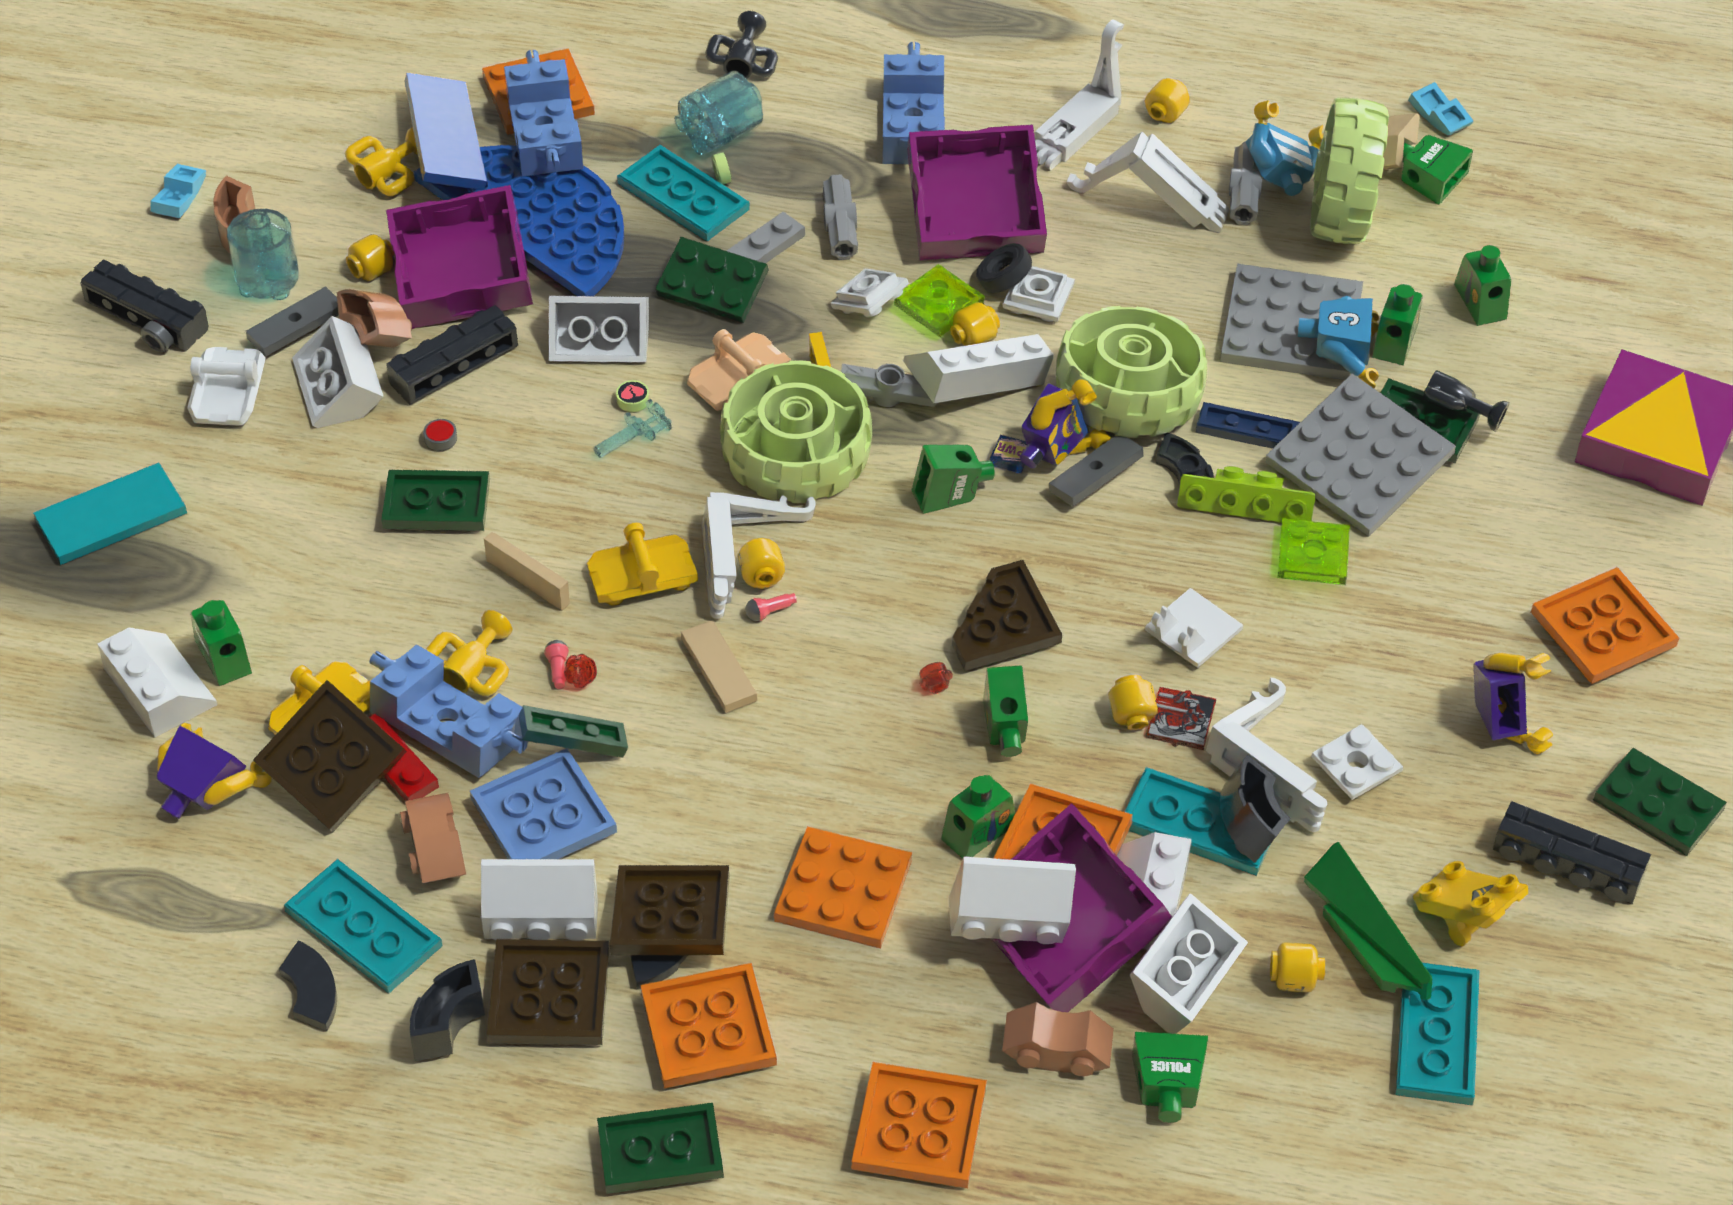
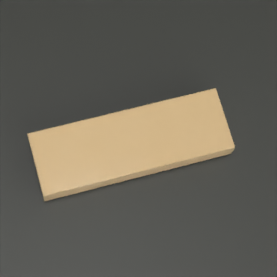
[484,532,570,611]
[681,620,757,713]

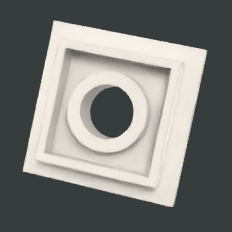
[1003,266,1075,322]
[831,268,909,317]
[1311,724,1403,800]

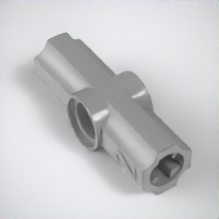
[1229,142,1262,225]
[823,175,858,260]
[841,364,936,407]

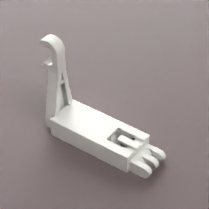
[1035,20,1124,170]
[1067,132,1229,233]
[702,492,816,619]
[1206,677,1327,832]

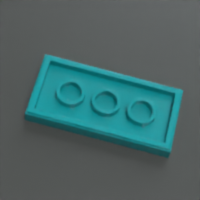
[617,145,750,241]
[33,462,187,565]
[1125,767,1271,876]
[284,859,443,994]
[1395,963,1480,1105]

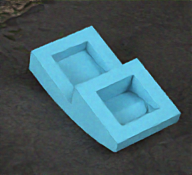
[1408,82,1473,136]
[150,164,206,219]

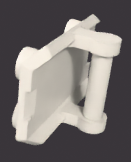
[187,347,266,426]

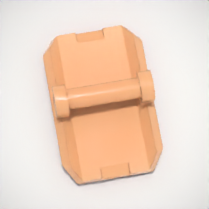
[687,329,791,411]

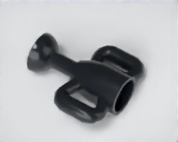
[705,11,778,80]
[1423,370,1510,432]

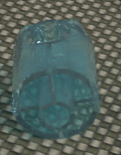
[674,71,763,155]
[227,208,299,300]

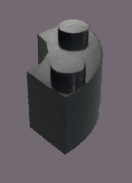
[1220,754,1291,863]
[410,959,485,1061]

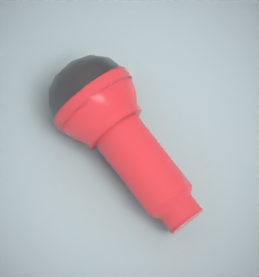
[745,593,797,622]
[544,640,569,689]

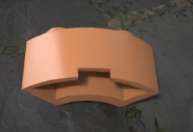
[213,176,262,263]
[336,289,412,348]
[400,793,466,883]
[1002,1002,1114,1076]

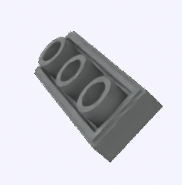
[246,286,339,357]
[1049,436,1144,506]

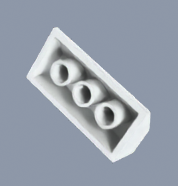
[903,334,1054,403]

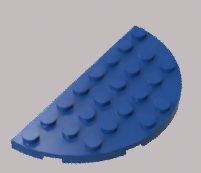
[414,145,625,296]

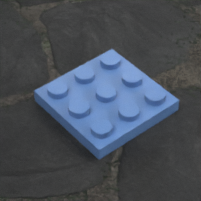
[470,748,617,859]

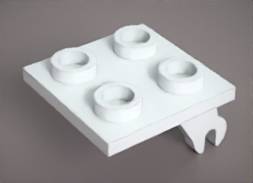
[1145,588,1243,668]

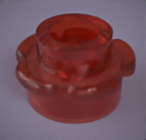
[564,654,597,688]
[919,662,953,694]

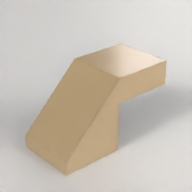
[1383,113,1420,170]

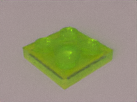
[894,264,985,337]
[1277,518,1350,585]

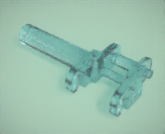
[593,399,672,458]

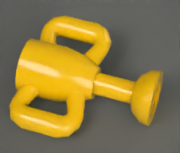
[345,127,418,196]
[426,610,513,696]

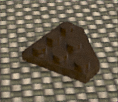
[952,560,1063,671]

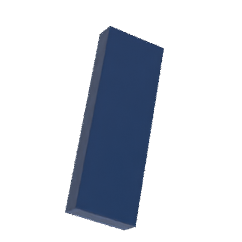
[1196,402,1300,449]

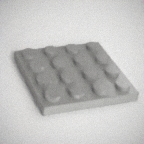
[1220,263,1363,380]
[1266,374,1456,537]

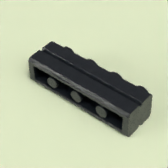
[80,259,209,351]
[386,305,518,405]
[1493,801,1651,904]

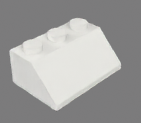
[549,296,649,362]
[292,316,384,428]
[97,628,217,738]
[1117,832,1192,950]
[949,857,1076,944]
[481,859,598,940]
[1130,893,1248,1034]

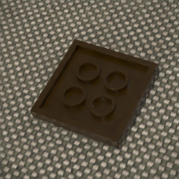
[253,680,407,832]
[610,865,730,955]
[487,939,610,1045]

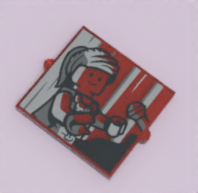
[1146,687,1216,750]

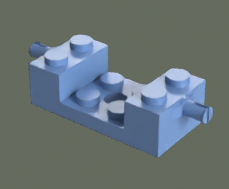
[883,42,945,164]
[504,50,583,176]
[369,645,528,778]

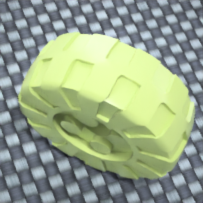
[1310,98,1389,244]
[1056,306,1207,438]
[720,361,872,503]

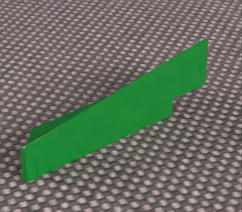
[1304,842,1432,1000]

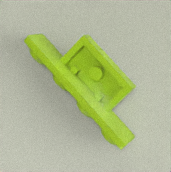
[1177,466,1315,526]

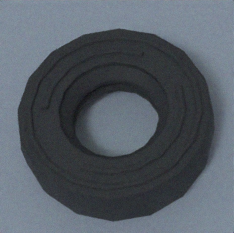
[976,243,1032,293]

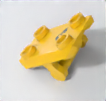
[587,522,698,606]
[268,661,371,735]
[1413,861,1529,947]

